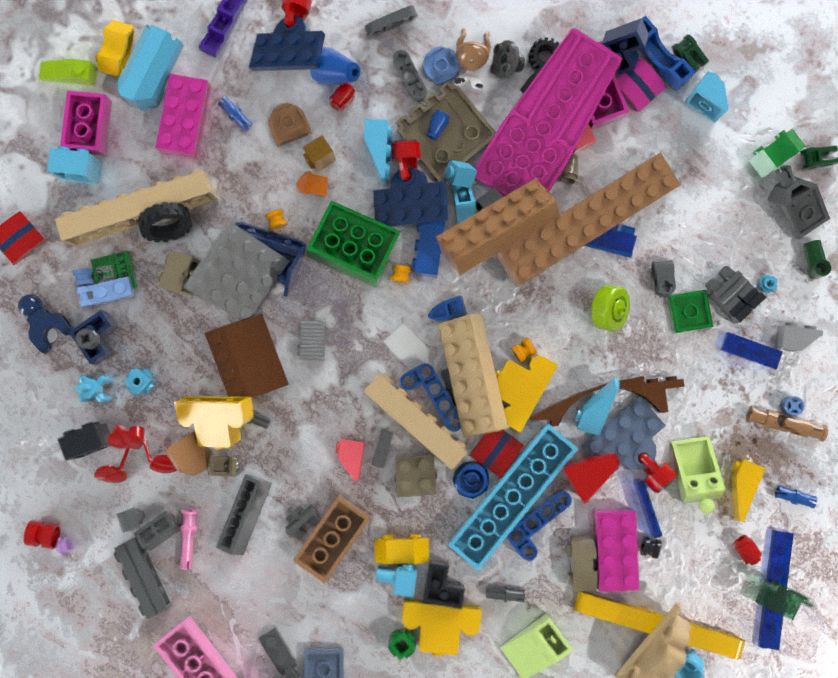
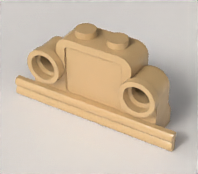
[614,602,690,678]

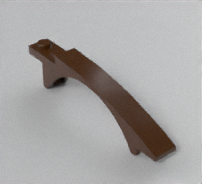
[530,376,685,427]

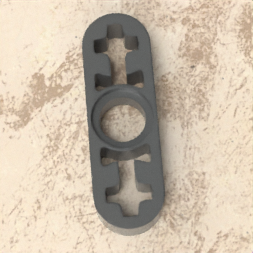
[364,5,418,38]
[393,50,427,102]

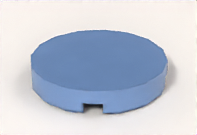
[423,47,460,85]

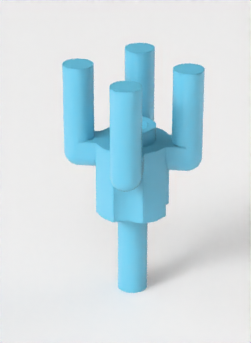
[75,375,114,403]

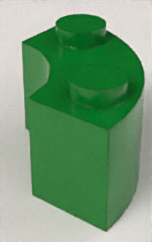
[748,128,806,178]

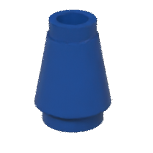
[426,110,450,140]

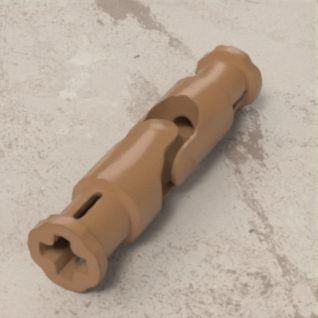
[746,406,828,442]

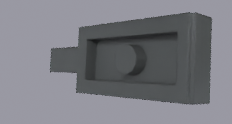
[258,627,299,678]

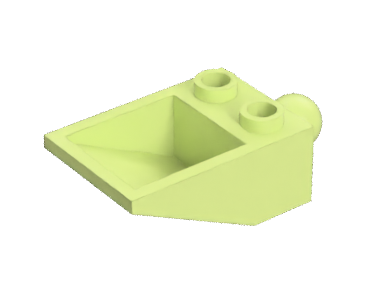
[671,436,726,514]

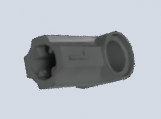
[117,508,145,533]

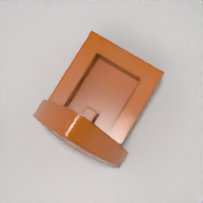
[296,171,328,197]

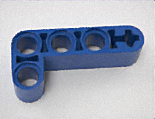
[400,363,461,432]
[507,490,572,561]

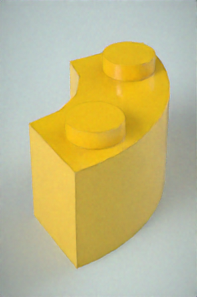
[96,20,134,77]
[374,534,429,564]

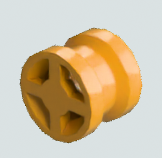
[265,209,288,230]
[390,265,411,283]

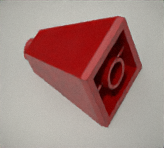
[563,452,621,504]

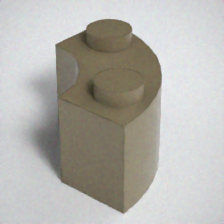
[566,535,597,592]

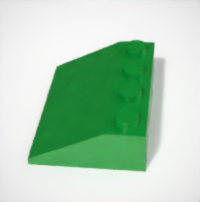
[306,200,401,288]

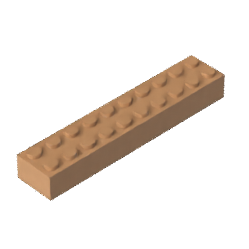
[496,152,681,287]

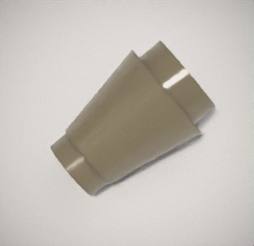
[560,154,578,184]

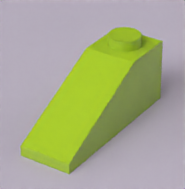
[39,59,98,87]

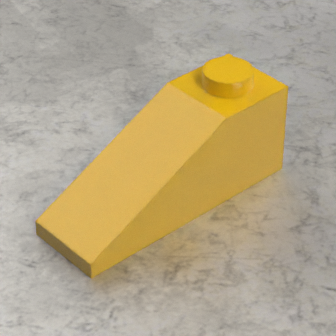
[731,458,766,523]

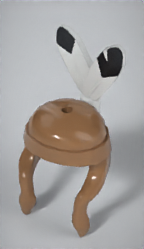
[454,28,491,90]

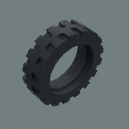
[138,202,192,243]

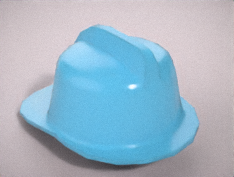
[674,649,705,678]

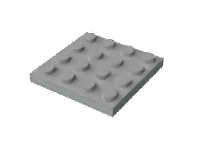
[184,221,290,320]

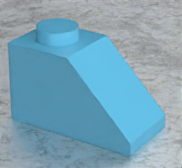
[451,184,476,224]

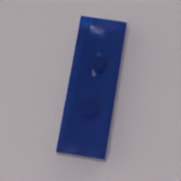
[720,332,783,370]
[633,479,662,538]

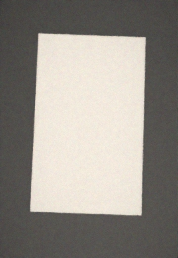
[383,323,436,372]

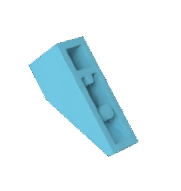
[574,377,619,436]

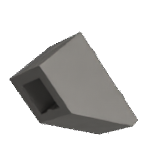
[775,323,823,352]

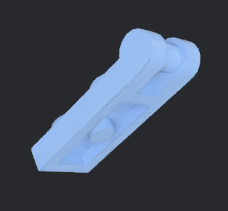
[76,277,134,308]

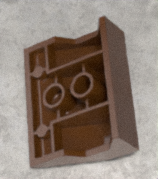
[205,314,289,399]

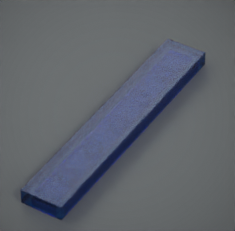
[758,530,794,650]

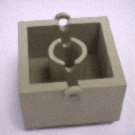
[158,250,201,298]
[394,455,437,497]

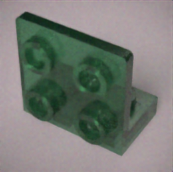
[755,580,814,620]

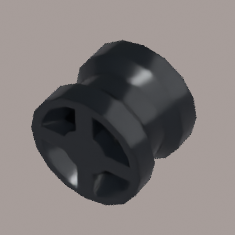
[640,536,661,559]

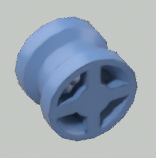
[73,268,94,287]
[780,396,805,416]

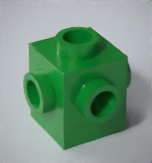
[388,627,417,660]

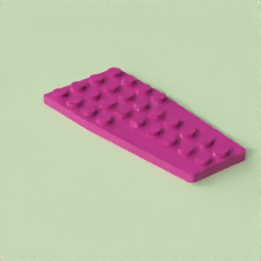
[475,28,621,196]

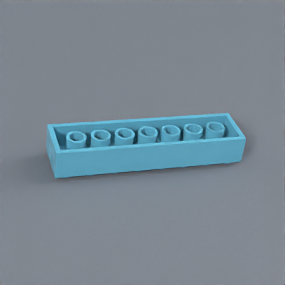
[448,423,578,571]

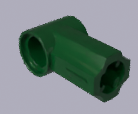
[802,240,831,279]

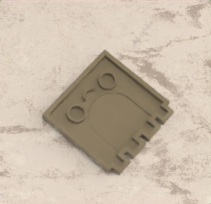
[395,81,496,182]

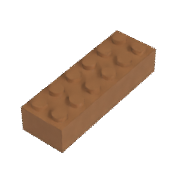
[436,178,560,275]

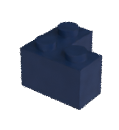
[602,18,649,75]
[69,310,118,365]

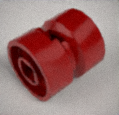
[24,520,61,550]

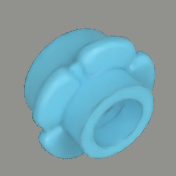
[759,275,778,293]

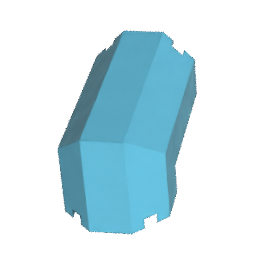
[117,25,184,111]

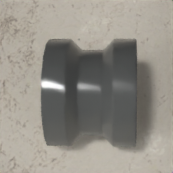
[76,329,100,349]

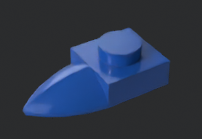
[428,296,467,321]

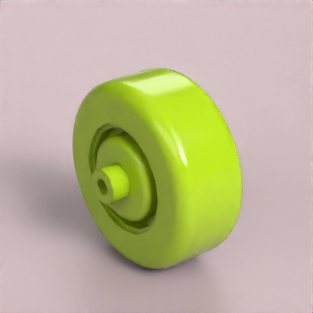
[591,284,630,332]

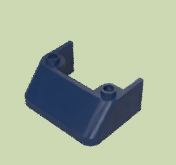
[234,222,306,297]

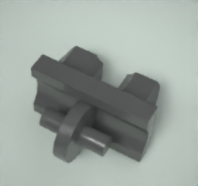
[285,504,320,540]

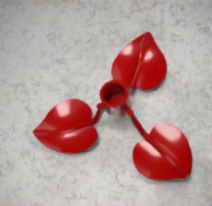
[94,424,178,483]

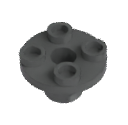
[490,40,525,80]

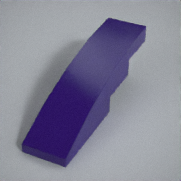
[199,0,248,58]

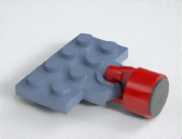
[581,397,677,493]

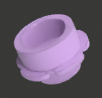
[55,537,74,556]

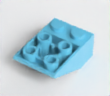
[364,119,393,186]

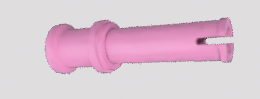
[179,509,199,570]

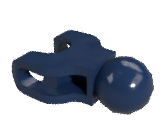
[18,294,74,354]

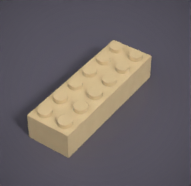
[438,314,508,438]
[363,374,468,470]

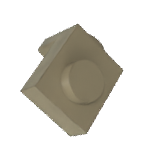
[208,456,239,477]

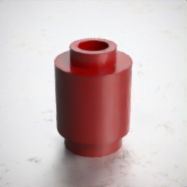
[329,83,356,111]
[733,535,762,565]

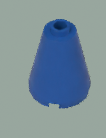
[310,47,360,86]

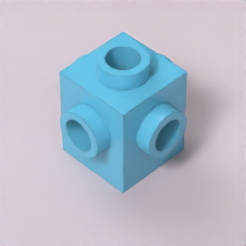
[124,368,157,396]

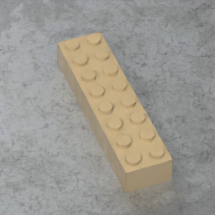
[55,169,218,247]

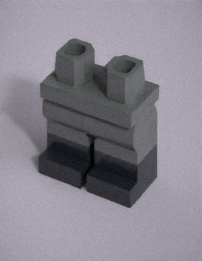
[705,266,766,324]

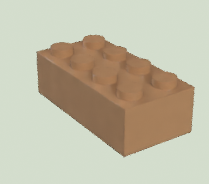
[293,494,371,584]

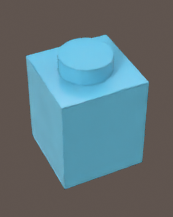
[443,160,477,188]

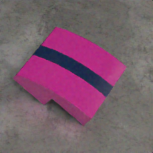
[616,57,667,112]

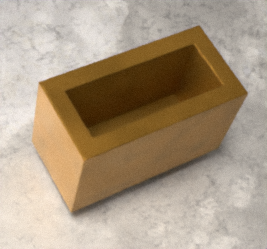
[303,135,336,172]

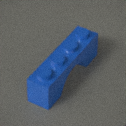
[638,15,696,91]

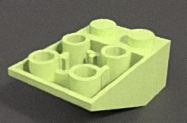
[500,613,573,678]

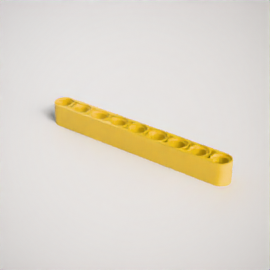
[573,592,746,660]

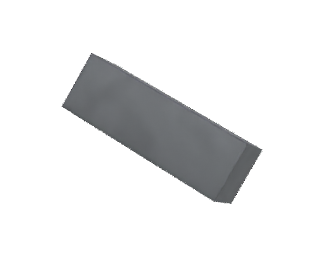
[371,430,393,468]

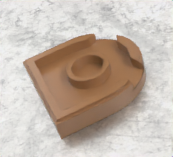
[269,103,312,147]
[165,431,210,476]

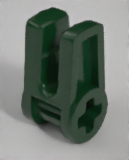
[671,34,709,72]
[800,145,838,170]

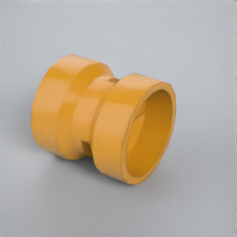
[511,337,537,363]

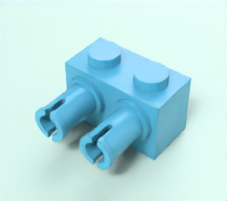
[375,563,417,597]

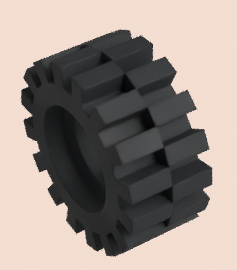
[528,37,560,72]

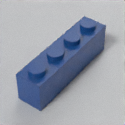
[411,200,448,278]

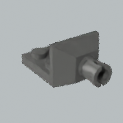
[767,165,830,239]

